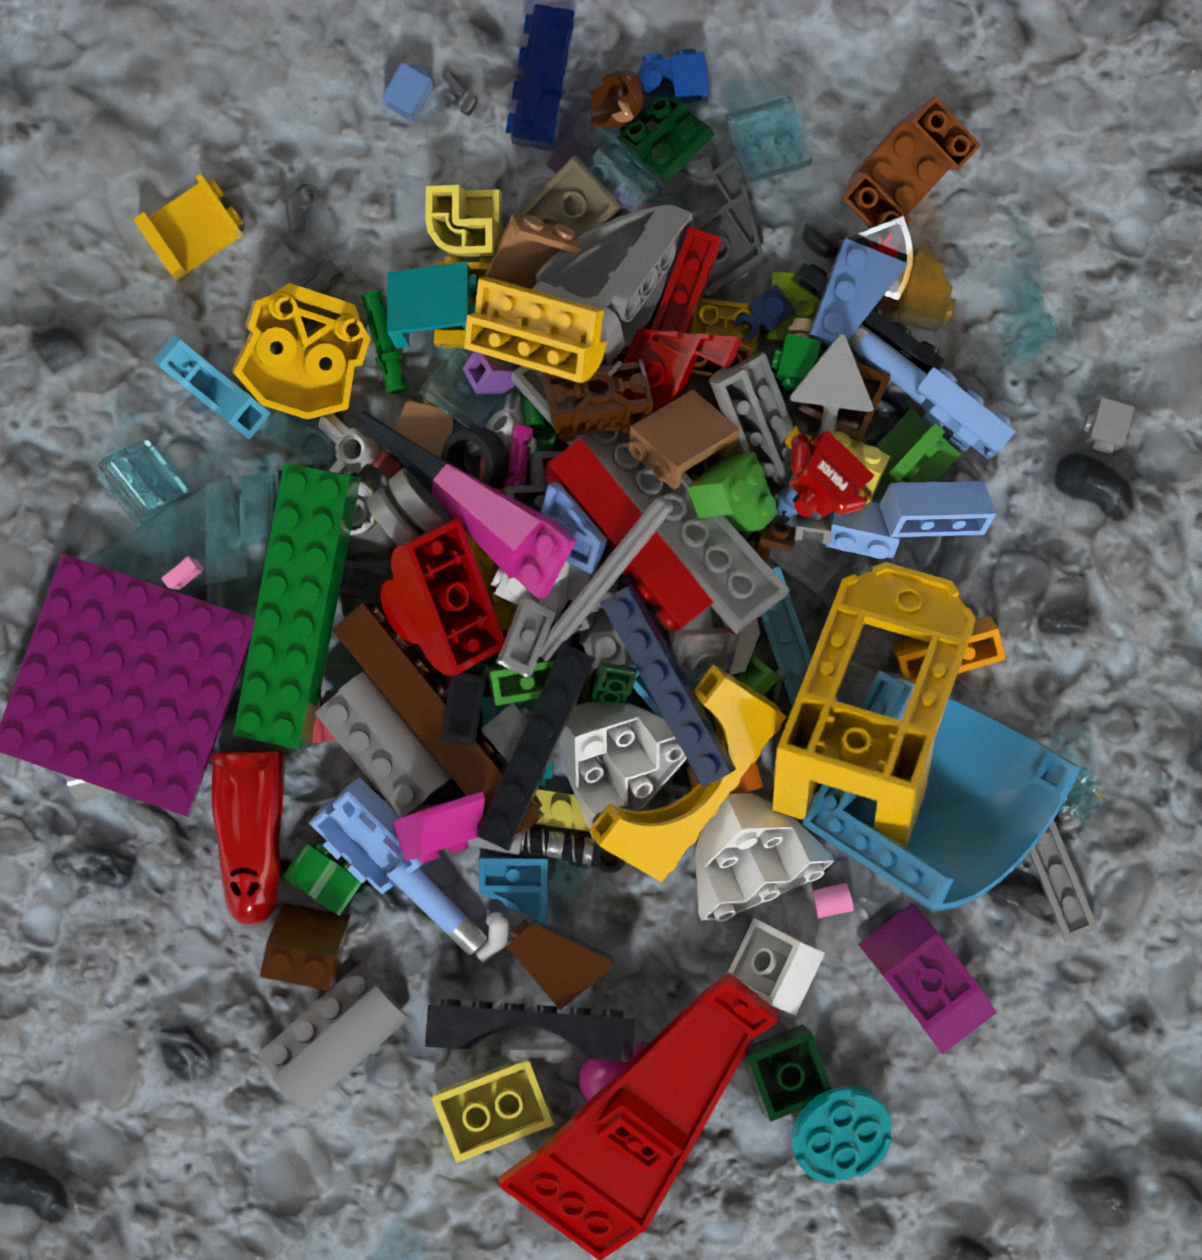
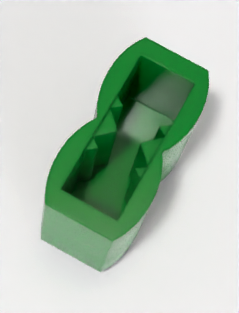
[282,840,362,915]

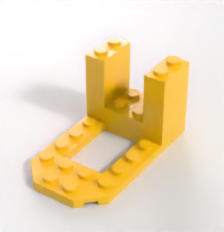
[772,562,976,848]

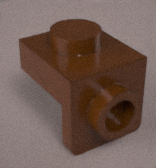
[748,521,795,563]

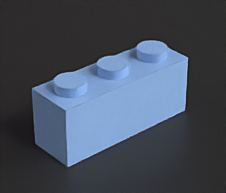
[879,480,996,537]

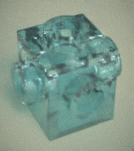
[1059,767,1107,824]

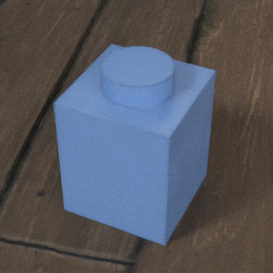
[381,62,433,122]

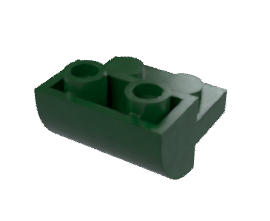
[617,90,715,183]

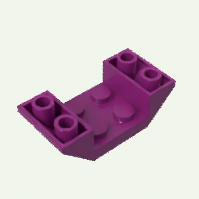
[858,903,997,1055]

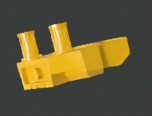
[231,282,371,420]

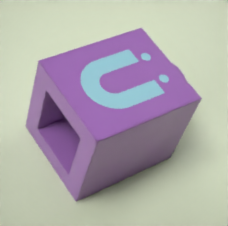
[462,351,521,394]

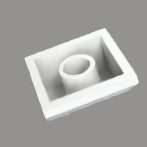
[728,918,825,1015]

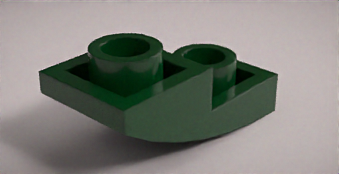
[591,662,637,705]

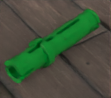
[361,290,408,394]

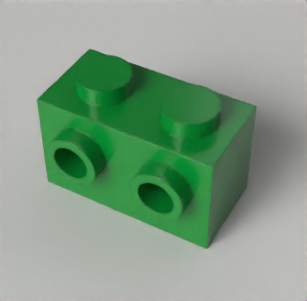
[770,333,821,393]

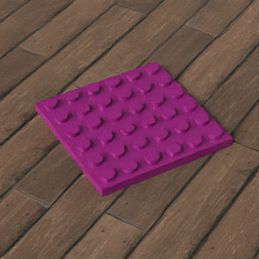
[0,553,255,817]

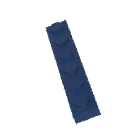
[600,584,736,787]

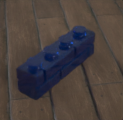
[506,4,575,151]

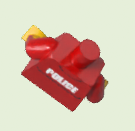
[784,426,875,517]

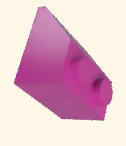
[393,791,485,864]

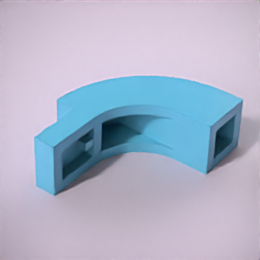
[152,334,271,440]

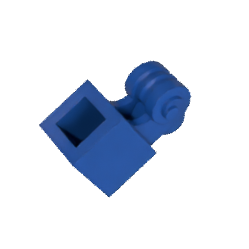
[638,49,709,104]

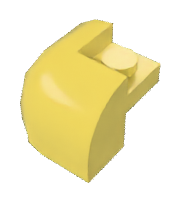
[425,185,505,257]

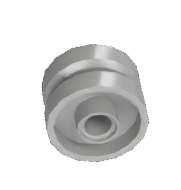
[366,468,452,546]

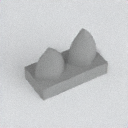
[496,597,556,677]

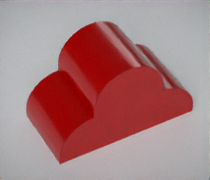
[381,518,505,676]

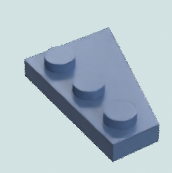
[808,238,908,345]

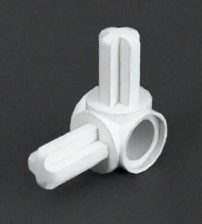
[466,390,529,457]
[318,413,379,475]

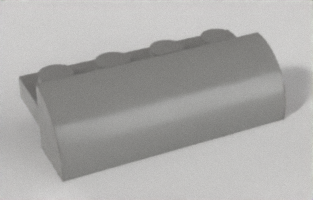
[709,352,794,503]
[314,671,453,818]
[257,963,410,1110]

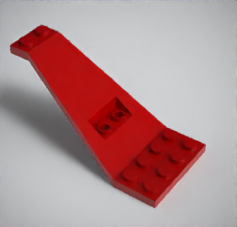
[497,972,779,1260]

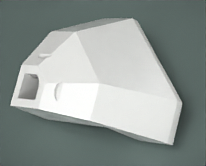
[559,702,687,839]
[695,793,835,922]

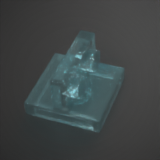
[97,438,189,530]

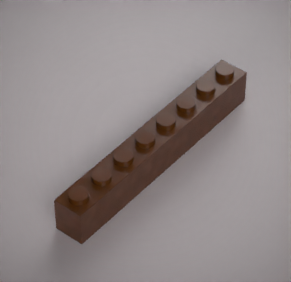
[332,603,544,841]

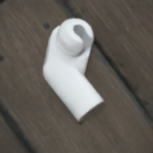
[475,912,510,963]

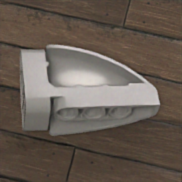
[532,205,693,366]

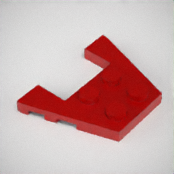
[621,329,742,416]

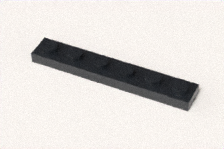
[476,643,596,851]

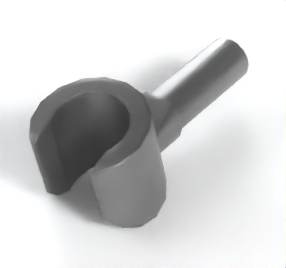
[442,71,477,117]

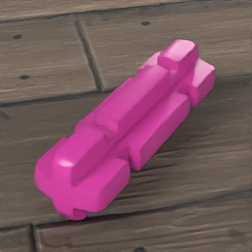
[504,425,533,488]

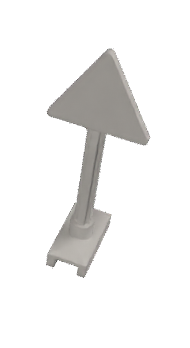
[790,333,874,544]

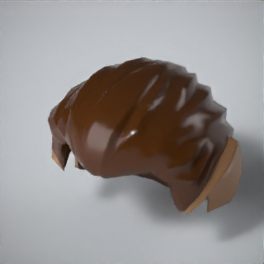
[590,70,644,129]

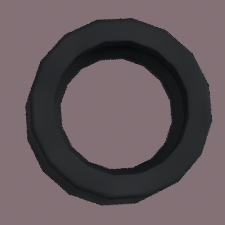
[441,427,508,488]

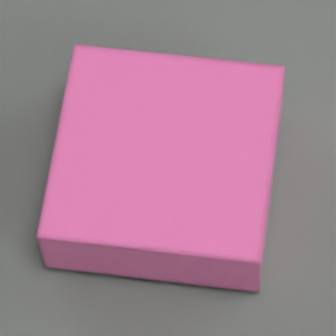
[161,557,204,590]

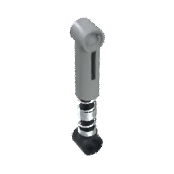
[408,803,626,873]

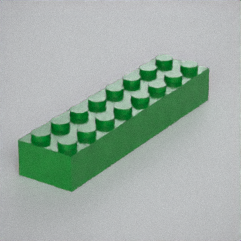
[233,463,361,749]

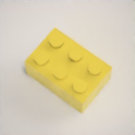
[431,1055,555,1163]

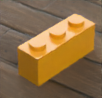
[891,616,1006,683]

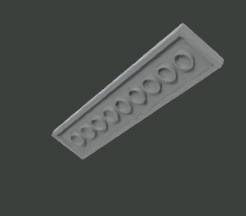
[510,366,790,634]

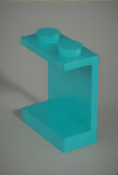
[387,261,479,348]

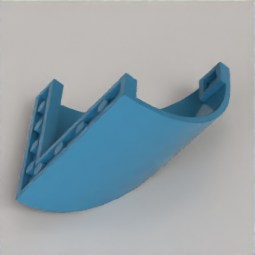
[802,670,1081,910]

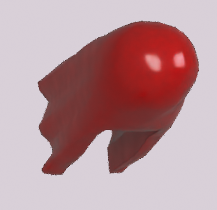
[212,750,285,925]

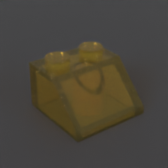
[897,245,956,332]

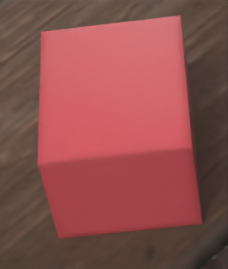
[371,451,401,477]

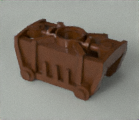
[541,359,653,442]

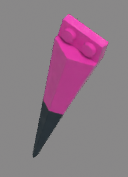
[355,411,577,598]

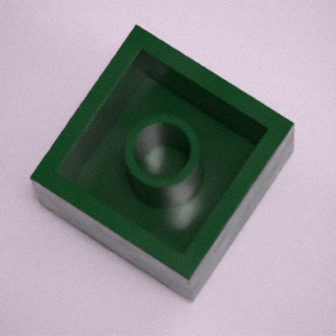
[742,1024,832,1122]

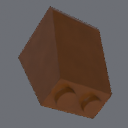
[260,903,351,991]
[506,919,614,1011]

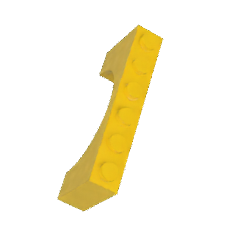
[589,664,786,882]

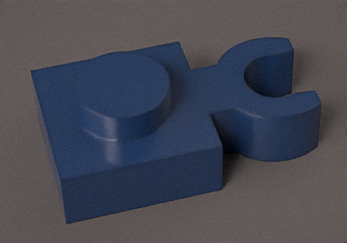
[732,284,797,342]

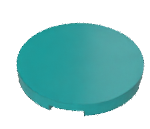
[791,1086,892,1184]

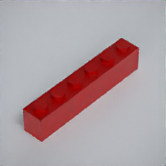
[544,438,714,634]

